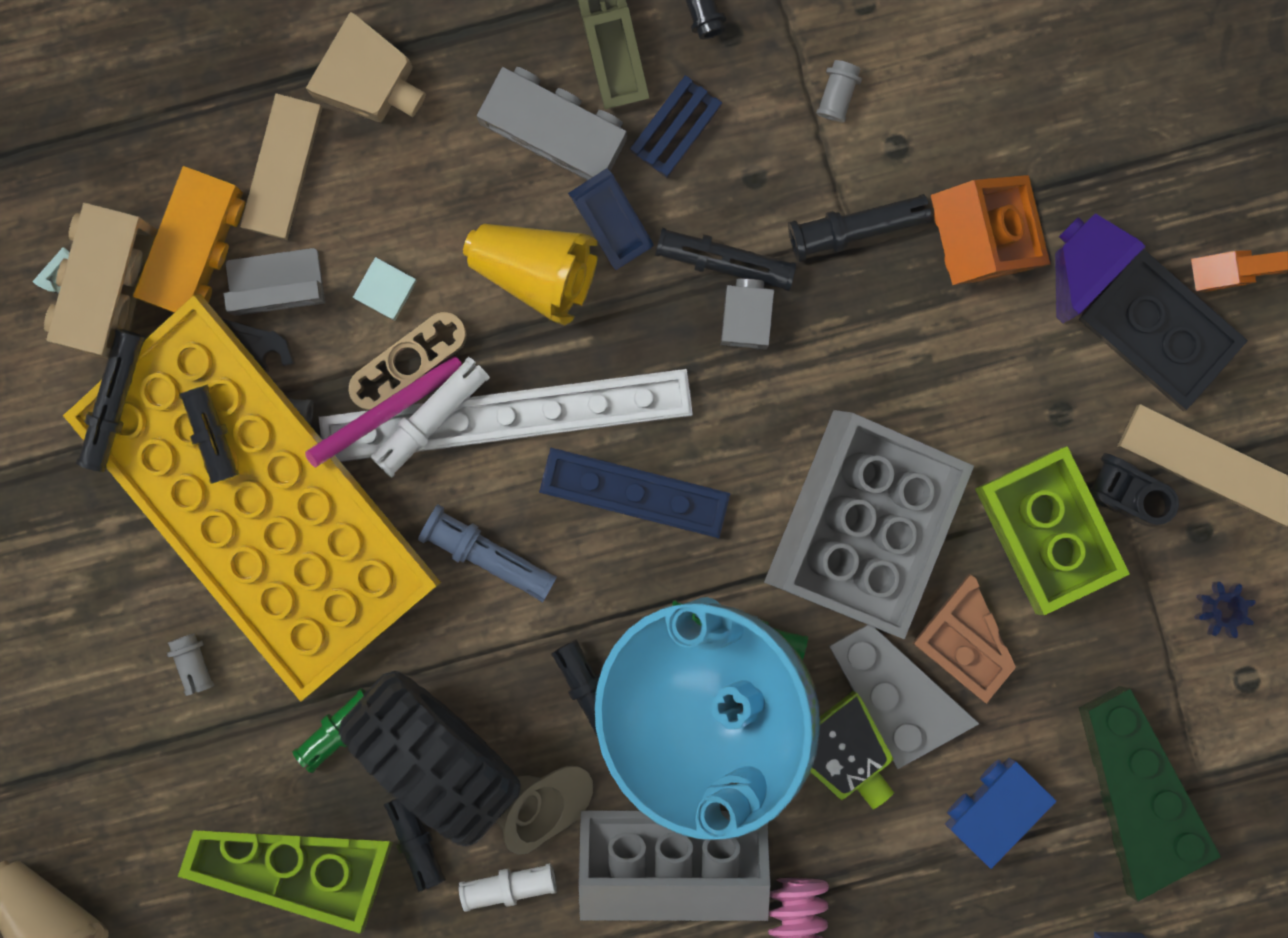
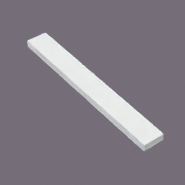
[319,369,693,462]

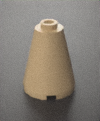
[0,860,109,938]

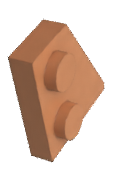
[912,574,1016,704]

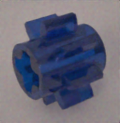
[1194,581,1256,638]

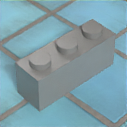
[477,67,627,181]

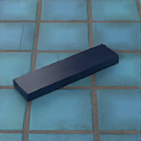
[539,448,731,538]

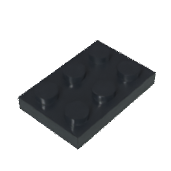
[1078,249,1248,411]

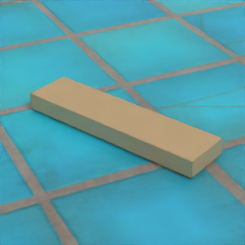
[1117,404,1288,527]

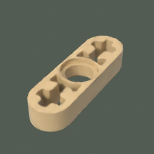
[349,312,467,410]

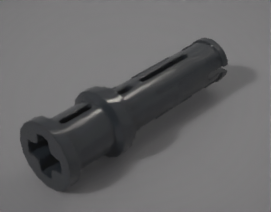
[788,194,932,262]

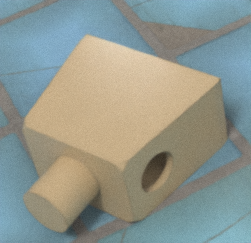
[306,12,426,123]

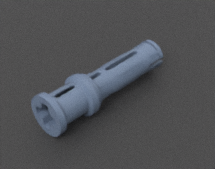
[418,504,557,603]

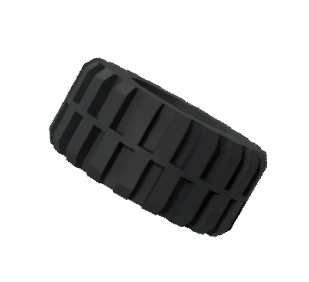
[339,670,521,847]

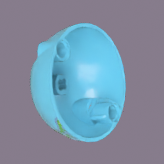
[595,597,820,840]

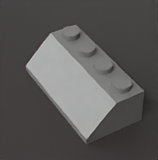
[579,811,770,921]

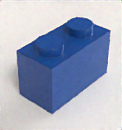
[945,758,1057,869]

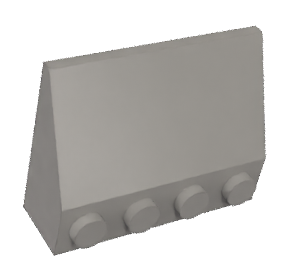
[764,410,974,639]

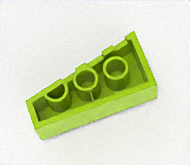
[178,830,393,934]

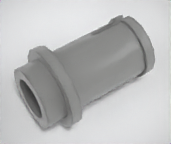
[816,60,862,123]
[167,633,214,696]

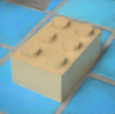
[44,202,158,359]

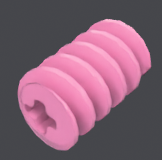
[768,878,829,938]

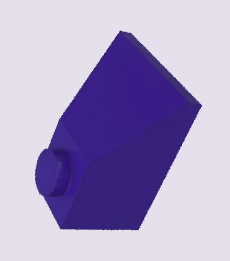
[1055,213,1145,324]

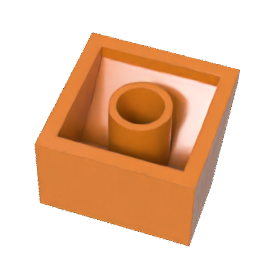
[931,175,1050,285]

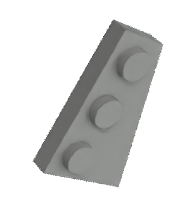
[829,625,979,769]

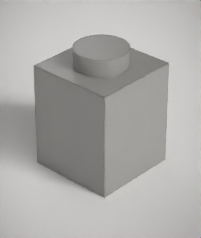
[721,279,774,350]

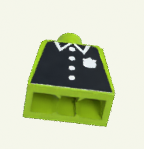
[810,691,894,809]

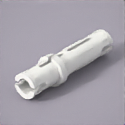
[370,357,490,478]

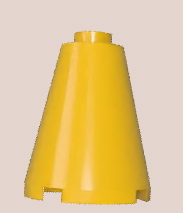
[463,224,598,326]

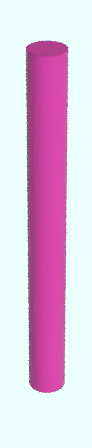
[305,356,462,467]

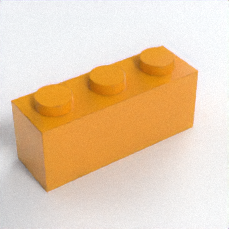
[133,166,245,313]

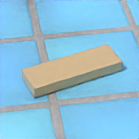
[240,93,322,240]

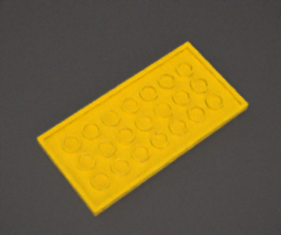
[63,294,441,702]

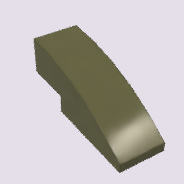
[577,0,649,109]

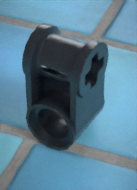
[1088,453,1179,526]

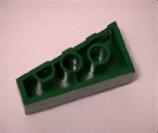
[1079,686,1221,902]

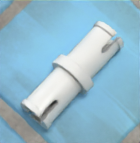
[459,863,557,912]

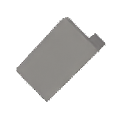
[224,248,325,316]

